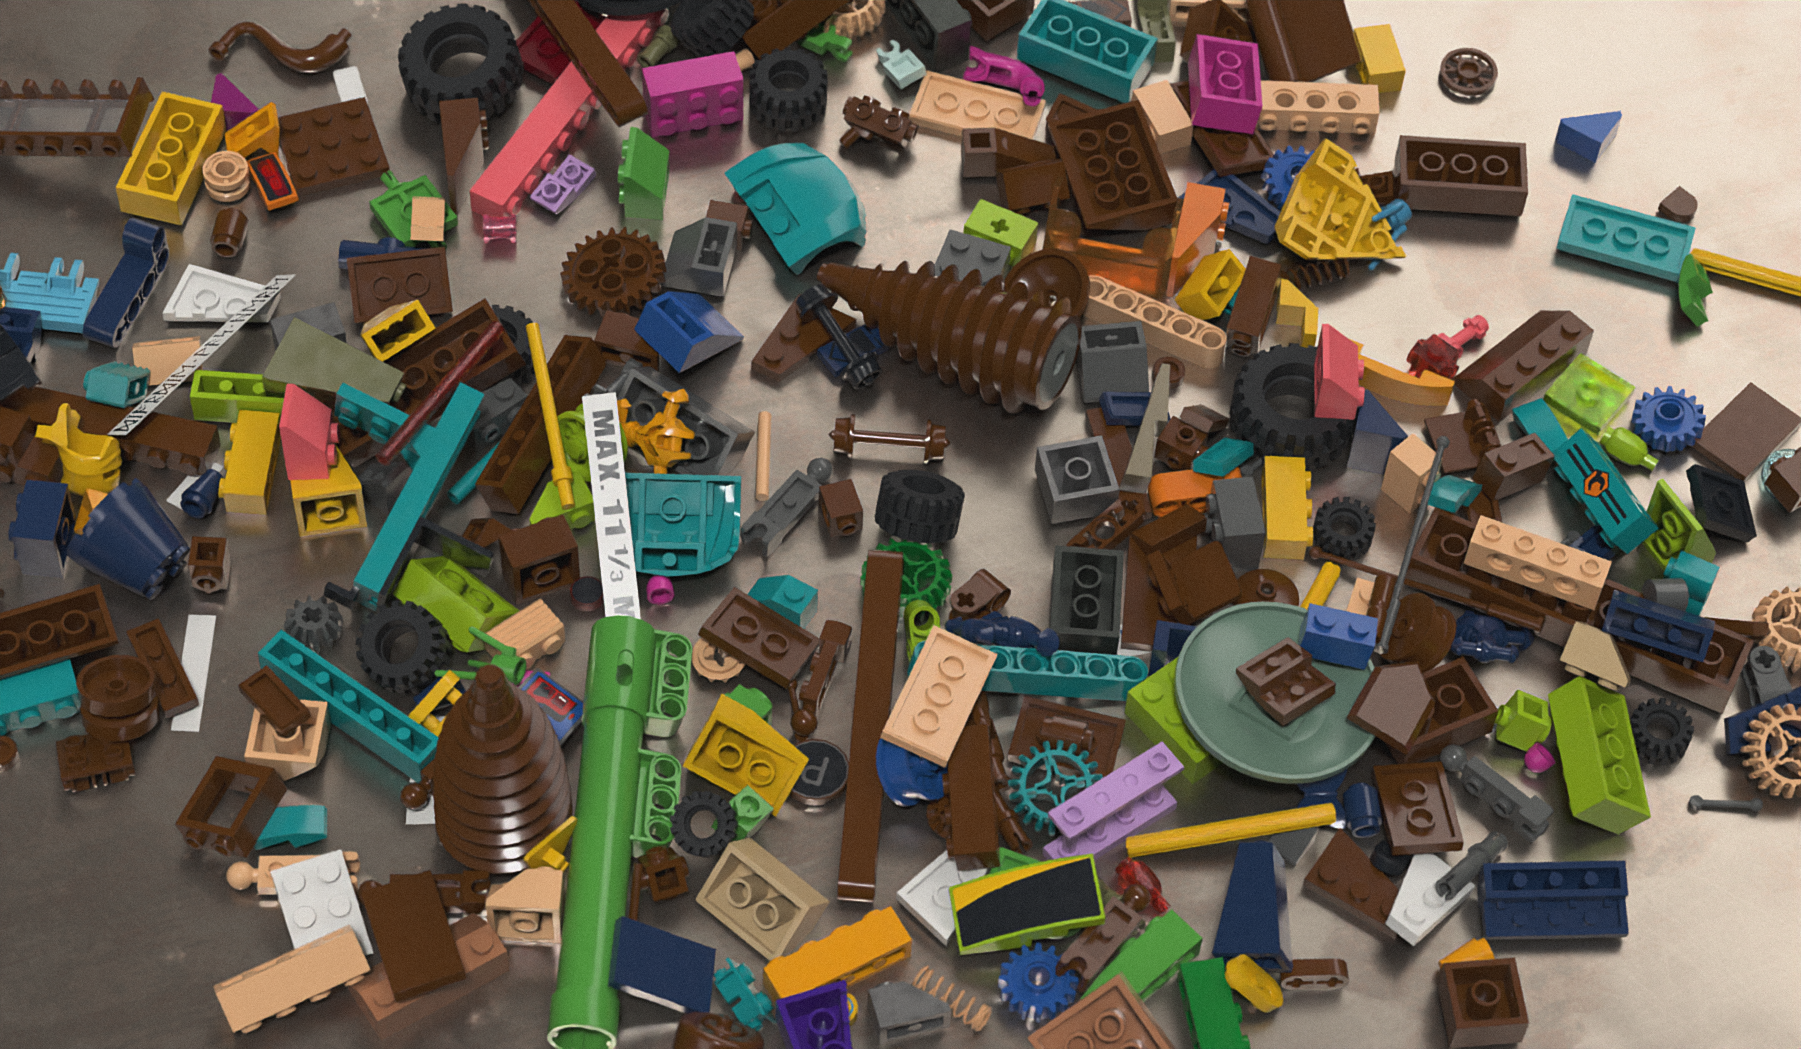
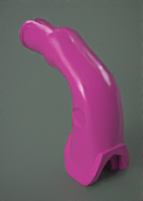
[963,46,1045,106]

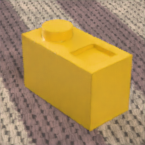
[1354,24,1406,93]
[1174,249,1246,321]

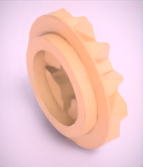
[692,638,746,683]

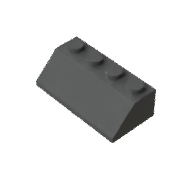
[617,366,755,476]

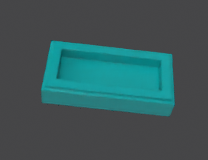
[1193,437,1254,477]

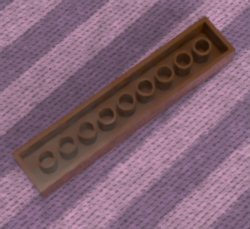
[1405,507,1755,714]

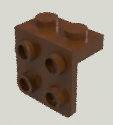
[1147,541,1243,625]

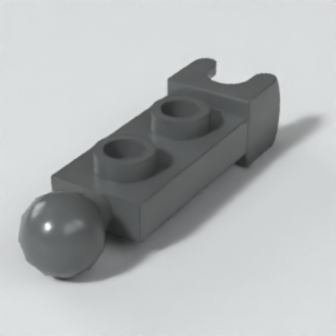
[740,457,833,557]
[1440,744,1554,843]

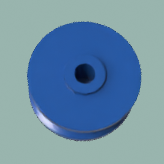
[876,738,948,807]

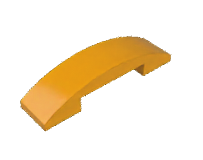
[1348,338,1455,406]

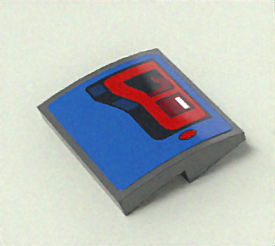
[519,668,583,747]

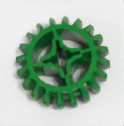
[860,538,953,622]

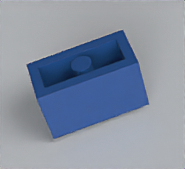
[1298,603,1378,670]

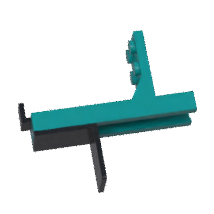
[324,382,494,613]

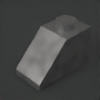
[867,981,951,1044]

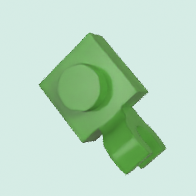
[796,22,853,62]

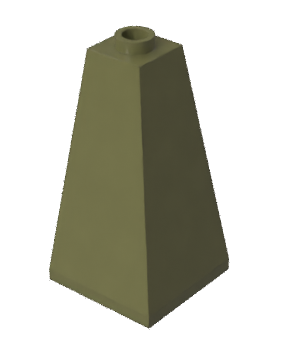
[262,317,407,405]

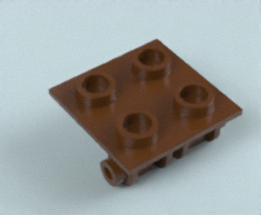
[1424,399,1502,474]
[56,734,136,793]

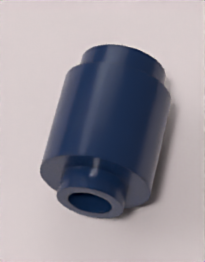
[1342,783,1382,838]

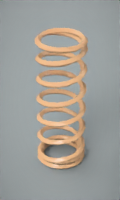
[912,966,992,1032]

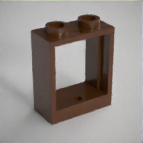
[1226,256,1281,357]
[175,756,287,858]

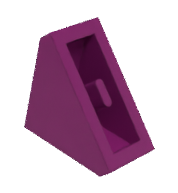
[211,73,259,131]

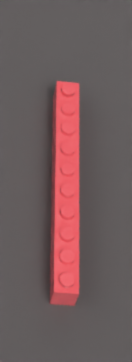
[470,8,669,225]

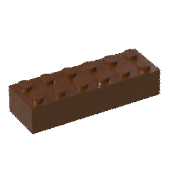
[317,298,526,468]

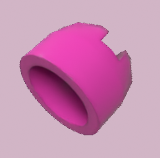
[646,575,674,605]
[1524,742,1555,773]

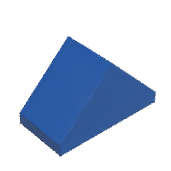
[1555,111,1622,163]

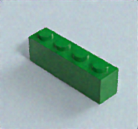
[1176,957,1250,1049]

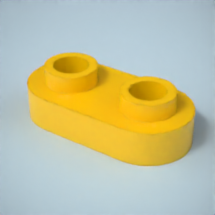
[1225,954,1283,1013]

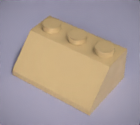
[695,837,830,961]

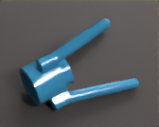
[1368,199,1412,270]

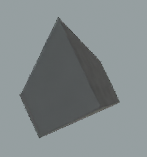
[357,461,412,515]

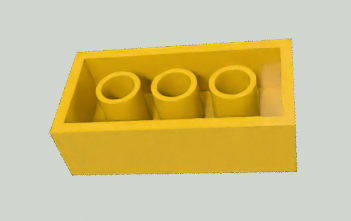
[116,92,227,226]

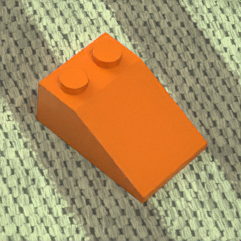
[1166,182,1230,297]

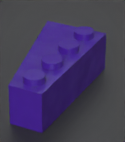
[775,979,852,1049]

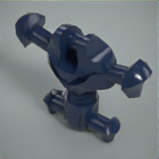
[1451,610,1535,663]
[945,611,1060,657]

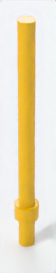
[526,323,575,510]

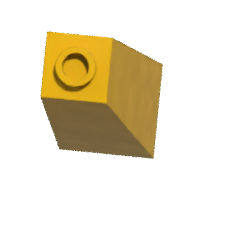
[290,444,367,537]

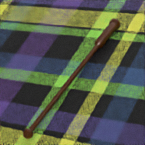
[1309,546,1545,634]

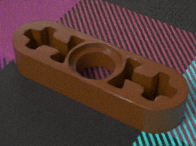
[1066,494,1146,550]

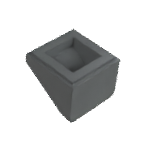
[1268,827,1317,866]

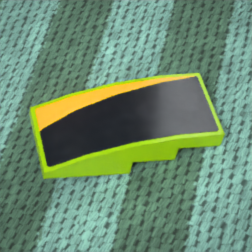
[948,853,1105,955]

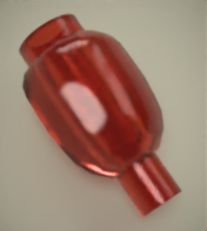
[1114,856,1171,915]

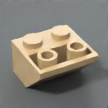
[1560,621,1631,691]

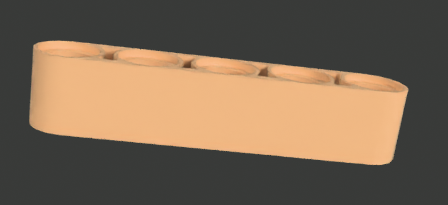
[1082,275,1227,369]

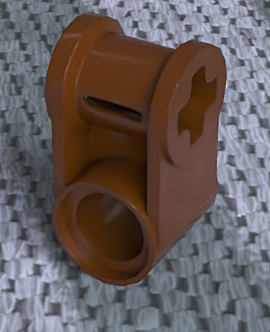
[948,569,1011,621]

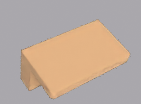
[132,336,203,386]

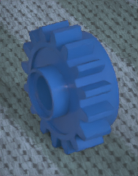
[1261,146,1315,210]
[1631,386,1706,452]
[998,943,1079,1023]

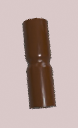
[1366,575,1396,644]

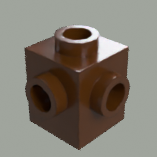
[1154,416,1209,471]
[637,846,689,901]

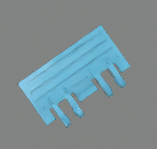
[0,253,100,333]

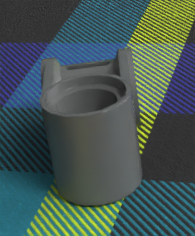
[1741,646,1792,707]

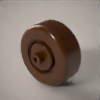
[672,1012,765,1049]

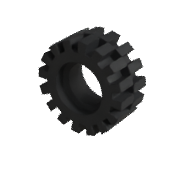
[1313,497,1376,560]
[1630,698,1694,766]
[670,791,738,858]

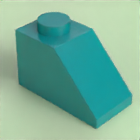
[747,575,818,629]

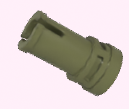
[637,25,680,68]

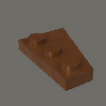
[751,293,856,382]
[1303,828,1399,940]

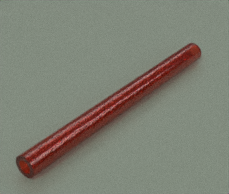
[376,321,505,466]

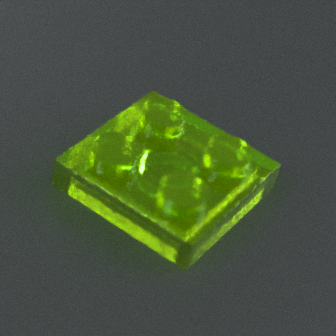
[1543,353,1635,435]

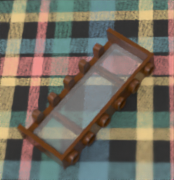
[0,77,154,158]

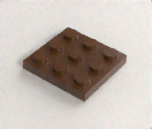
[278,97,390,197]

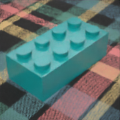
[1017,0,1158,103]

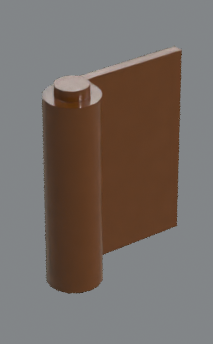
[1245,0,1363,82]

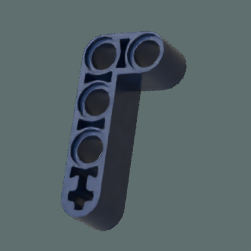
[83,217,169,348]

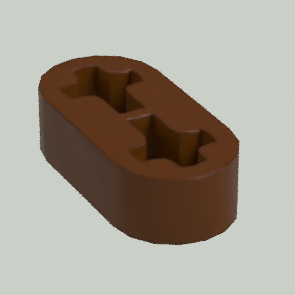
[1279,958,1349,990]

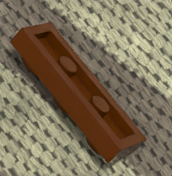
[126,618,199,719]

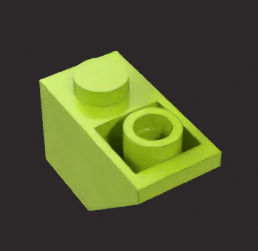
[529,471,595,530]

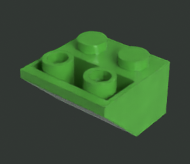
[618,127,670,220]

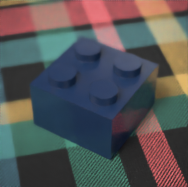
[8,480,77,578]

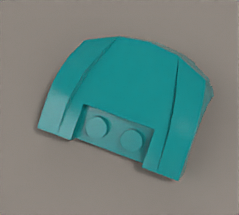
[724,143,867,275]
[625,473,741,577]

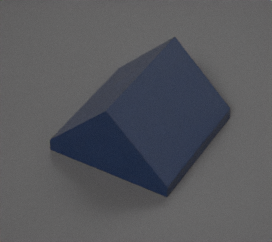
[1347,389,1408,475]

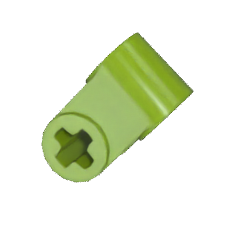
[903,600,941,663]

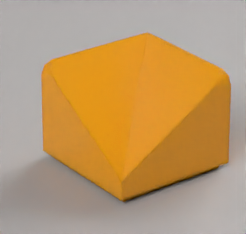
[74,488,108,535]

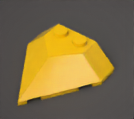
[1275,139,1407,260]

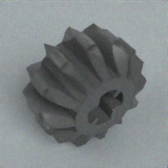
[284,594,344,654]

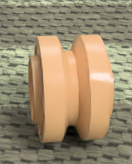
[203,151,251,202]

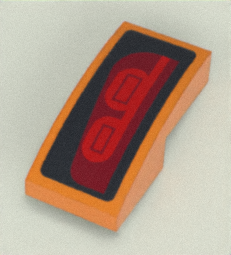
[247,152,299,211]

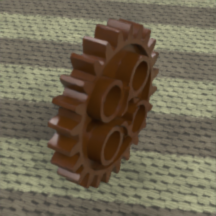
[560,227,667,317]

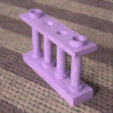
[1043,742,1184,860]

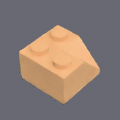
[244,700,331,781]
[485,867,565,943]

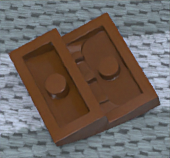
[1236,637,1336,726]

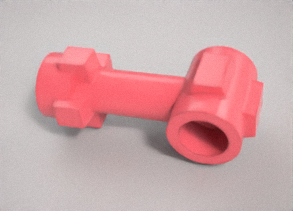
[1431,315,1489,363]

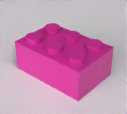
[1188,34,1263,134]
[642,51,743,137]

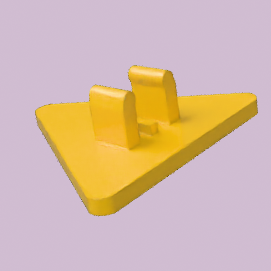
[524,816,578,872]

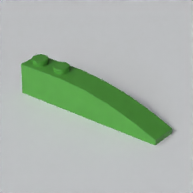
[1080,909,1203,1002]

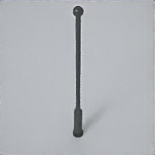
[1373,436,1450,654]

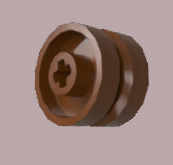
[76,655,160,742]

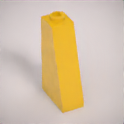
[360,300,435,362]

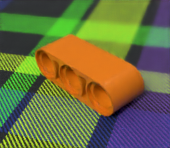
[1147,467,1242,517]

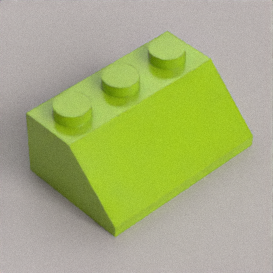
[392,556,519,653]

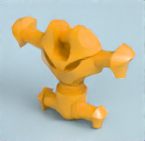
[617,389,695,474]

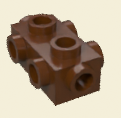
[839,95,919,149]

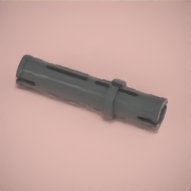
[1435,831,1508,900]

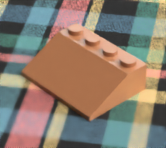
[1027,971,1175,1049]

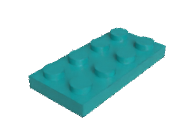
[1556,194,1696,282]

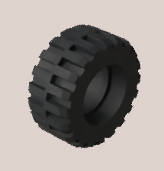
[398,3,523,123]
[1229,343,1359,471]

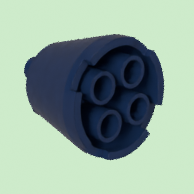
[67,478,190,600]

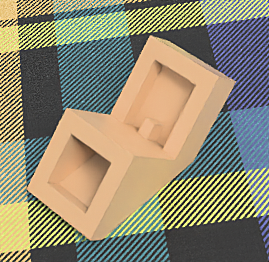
[410,196,445,241]

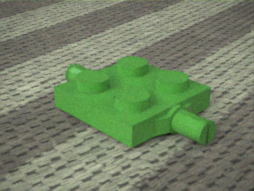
[369,171,458,250]

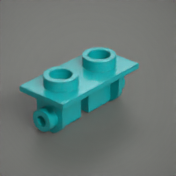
[714,957,776,1031]

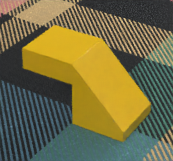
[1276,279,1319,348]

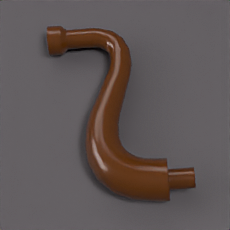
[208,22,352,73]

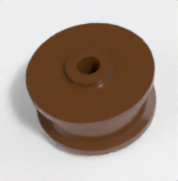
[1379,593,1456,673]

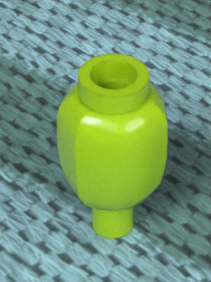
[1599,426,1659,471]

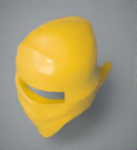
[35,403,122,496]

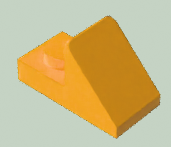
[224,102,280,158]

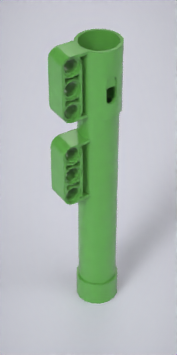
[547,615,692,1049]

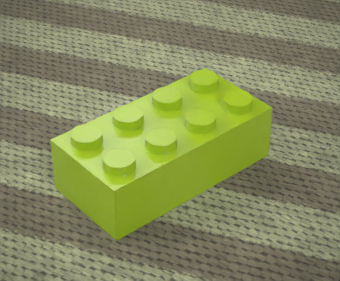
[1548,676,1651,835]

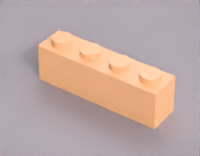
[213,924,370,1033]

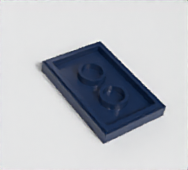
[608,916,716,1013]

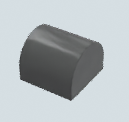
[1641,578,1689,611]

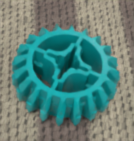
[1008,740,1103,836]

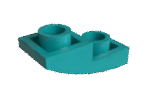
[1512,398,1568,461]
[1427,475,1482,513]
[254,805,328,850]

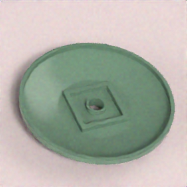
[1174,602,1375,784]

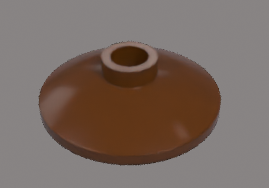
[1232,569,1299,606]

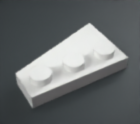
[1385,853,1475,946]

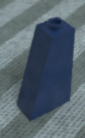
[1212,840,1293,973]

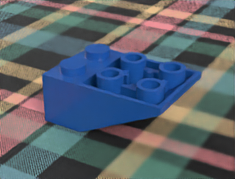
[634,291,744,373]

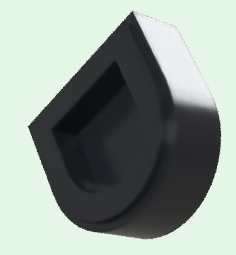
[1370,840,1412,875]

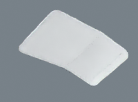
[333,66,368,103]

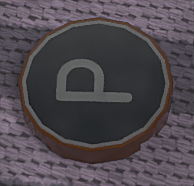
[789,739,849,806]

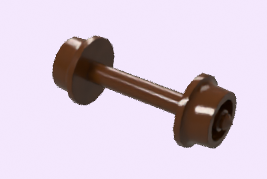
[828,414,951,464]

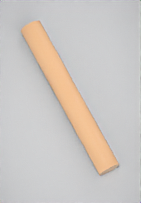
[755,411,771,501]

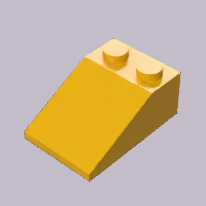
[682,694,809,817]

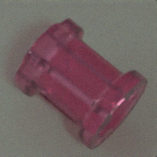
[483,214,517,243]

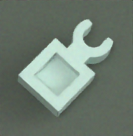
[876,40,927,89]

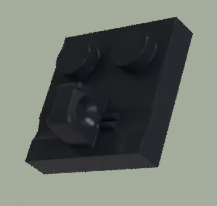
[1686,464,1757,543]

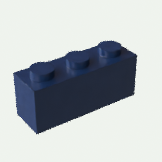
[1602,590,1715,662]

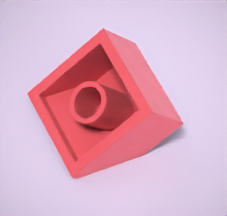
[1314,324,1365,420]
[279,384,340,480]

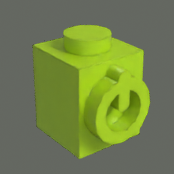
[1495,689,1552,752]

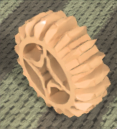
[815,0,885,40]
[1751,586,1801,674]
[1740,704,1801,799]

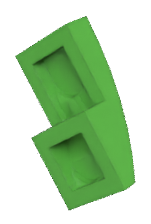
[1679,253,1713,327]

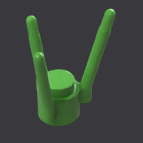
[434,626,526,685]

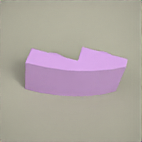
[530,154,597,215]

